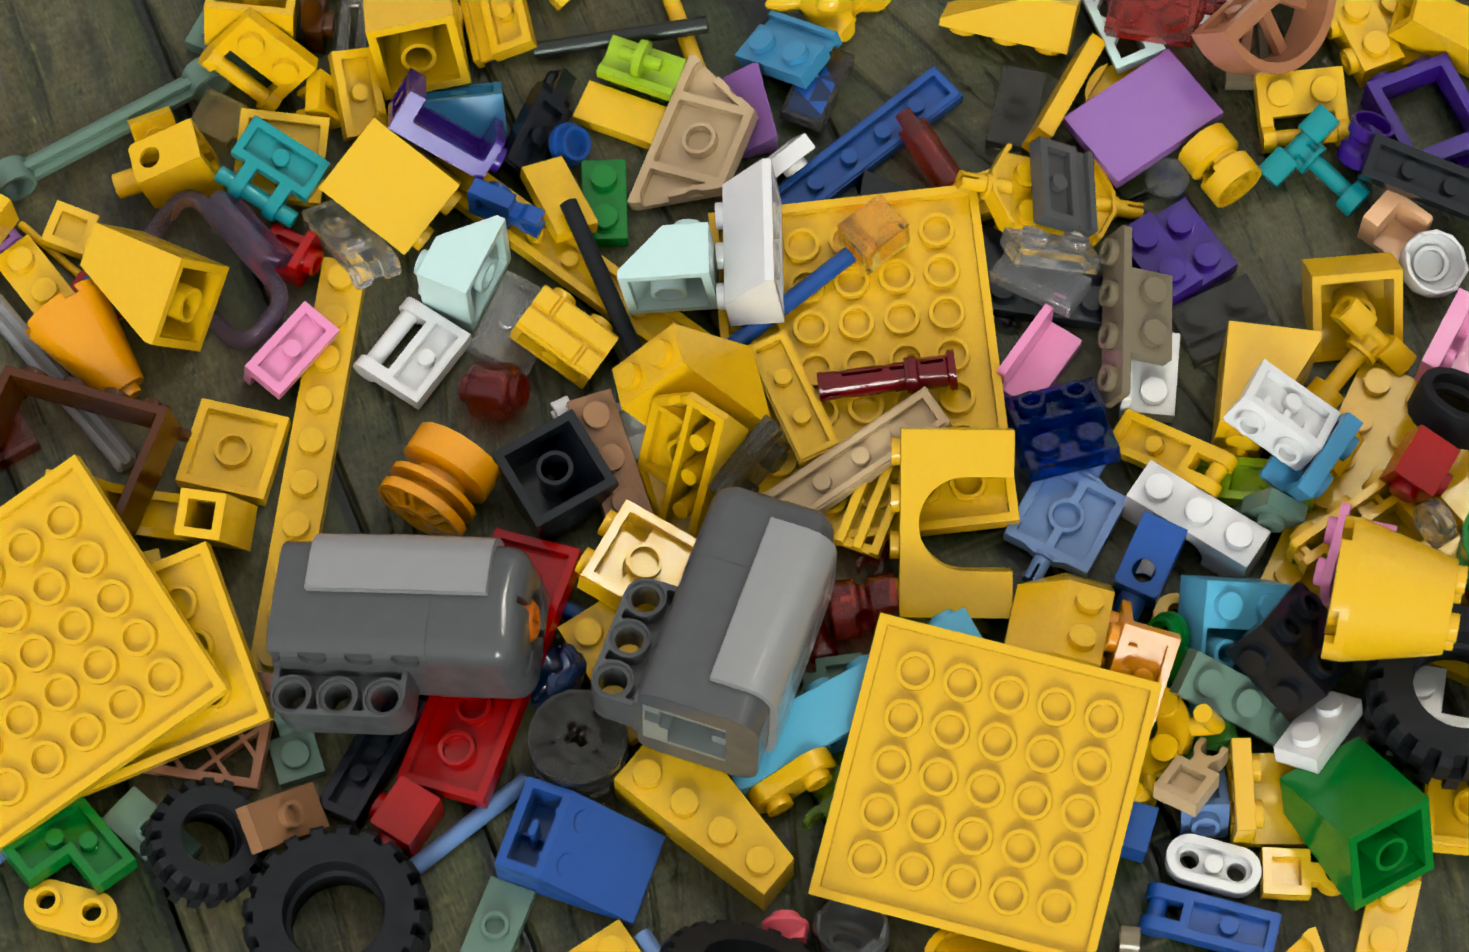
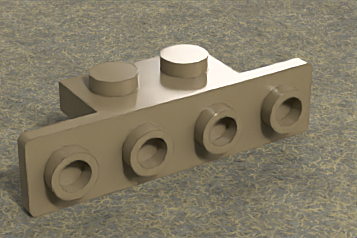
[1097,225,1173,408]

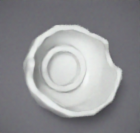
[1399,229,1469,298]

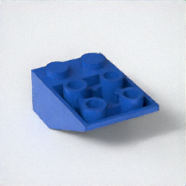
[494,776,666,926]

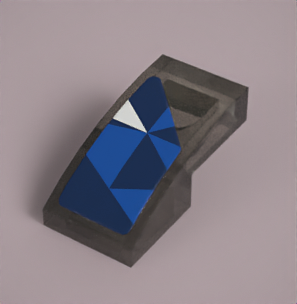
[780,48,855,133]

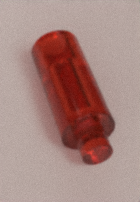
[895,107,960,187]

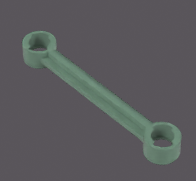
[0,56,232,203]

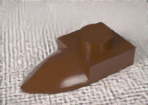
[300,0,337,54]

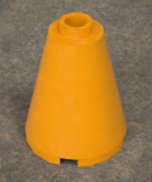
[25,278,144,399]

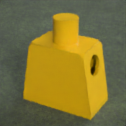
[112,118,226,209]

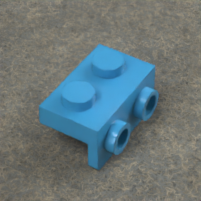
[1259,412,1363,502]

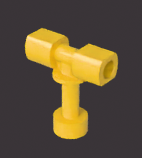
[1306,295,1417,409]

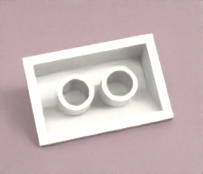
[715,158,785,326]

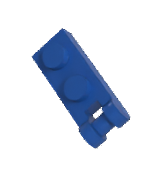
[1138,882,1282,952]

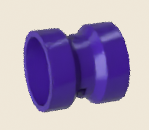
[1337,110,1395,171]

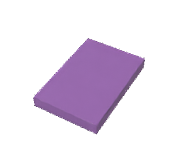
[1062,48,1223,189]

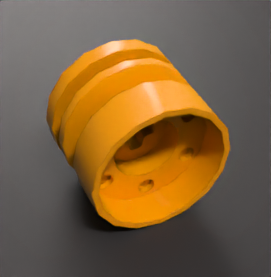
[377,422,502,536]

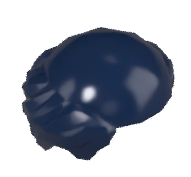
[530,642,587,712]

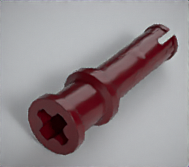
[817,349,959,402]

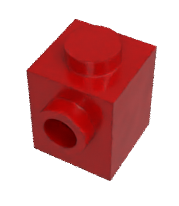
[1379,424,1461,505]
[369,775,445,858]

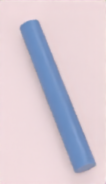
[409,772,527,875]

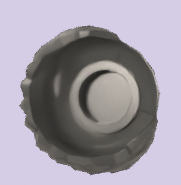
[812,900,889,952]

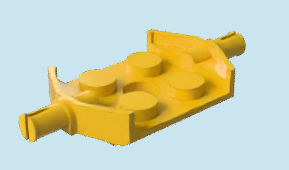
[955,143,1144,248]

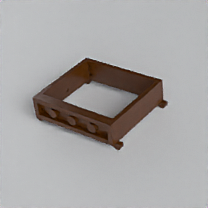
[0,365,192,538]

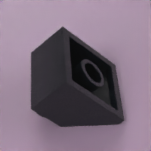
[491,409,619,542]

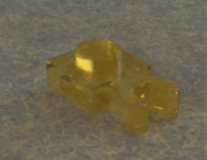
[191,87,248,148]

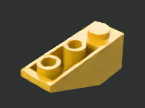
[939,0,1082,56]

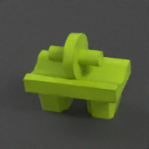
[596,35,687,103]

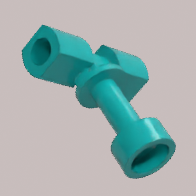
[1259,104,1373,218]

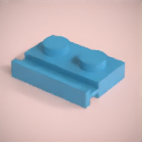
[735,10,842,89]

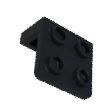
[1225,582,1354,722]

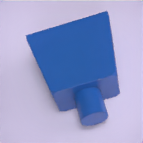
[1112,511,1188,622]

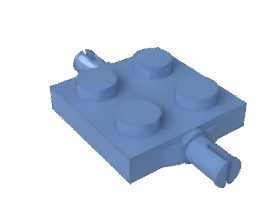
[1003,448,1126,583]

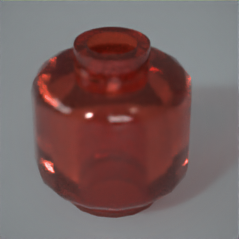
[459,360,530,421]

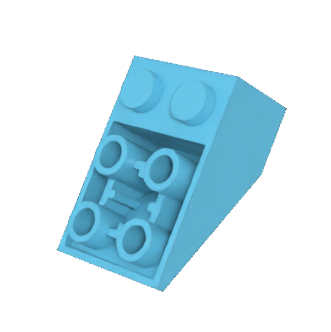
[1178,574,1292,722]

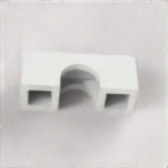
[1122,460,1271,578]

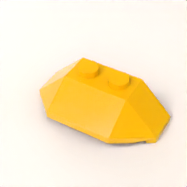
[637,392,749,538]
[1004,573,1115,668]

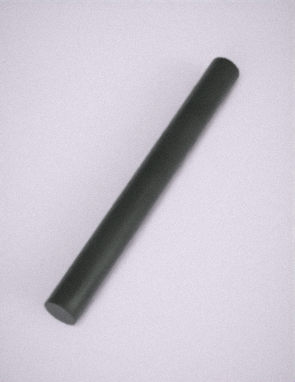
[534,16,709,59]

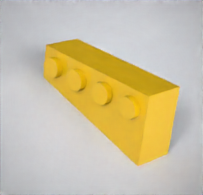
[613,745,794,911]

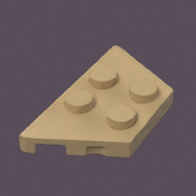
[627,54,759,211]

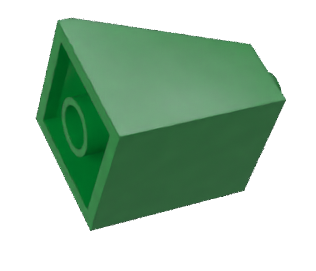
[1280,736,1434,911]

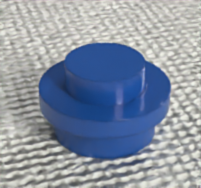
[549,122,591,167]

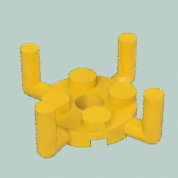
[1134,687,1225,807]

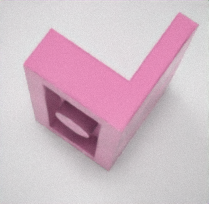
[243,301,340,400]
[997,303,1083,415]

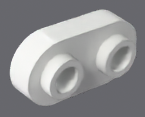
[1164,834,1262,898]

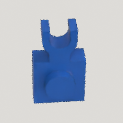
[468,177,545,238]

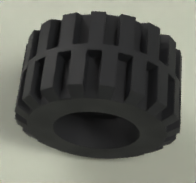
[140,777,270,909]

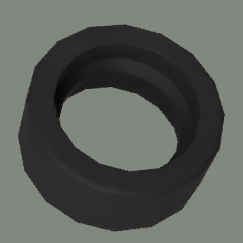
[1407,367,1469,450]

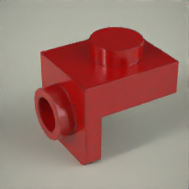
[252,223,324,288]

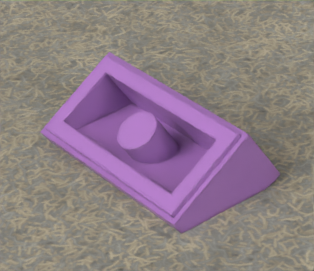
[722,62,778,159]

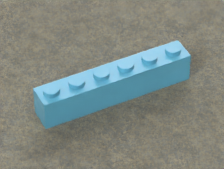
[729,607,982,801]

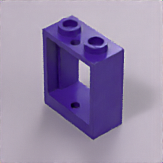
[1360,52,1469,168]

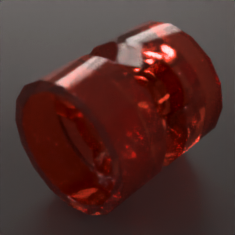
[828,573,900,641]

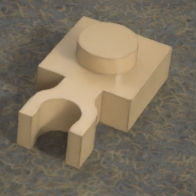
[1153,737,1229,817]

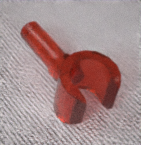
[856,540,890,583]

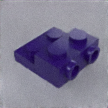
[1127,197,1238,311]

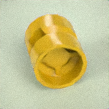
[1178,123,1262,208]

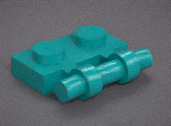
[214,115,331,228]

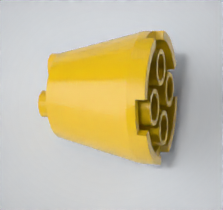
[1320,515,1468,662]

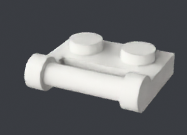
[353,297,472,410]

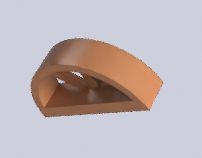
[1191,0,1336,76]

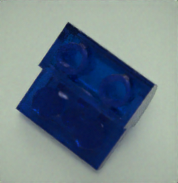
[1004,377,1121,482]

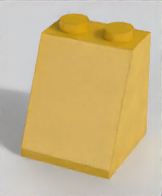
[363,0,471,100]
[319,110,462,255]
[80,222,230,352]
[1211,321,1322,458]
[612,323,773,445]

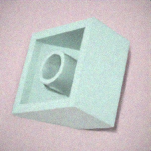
[414,215,511,333]
[617,219,719,315]

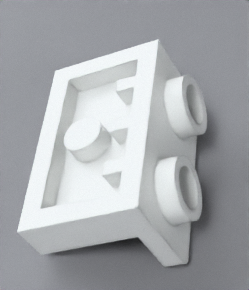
[1118,333,1180,423]
[1224,359,1341,471]

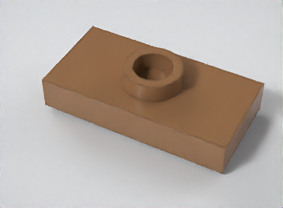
[235,781,329,855]

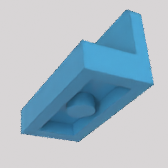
[423,81,508,153]

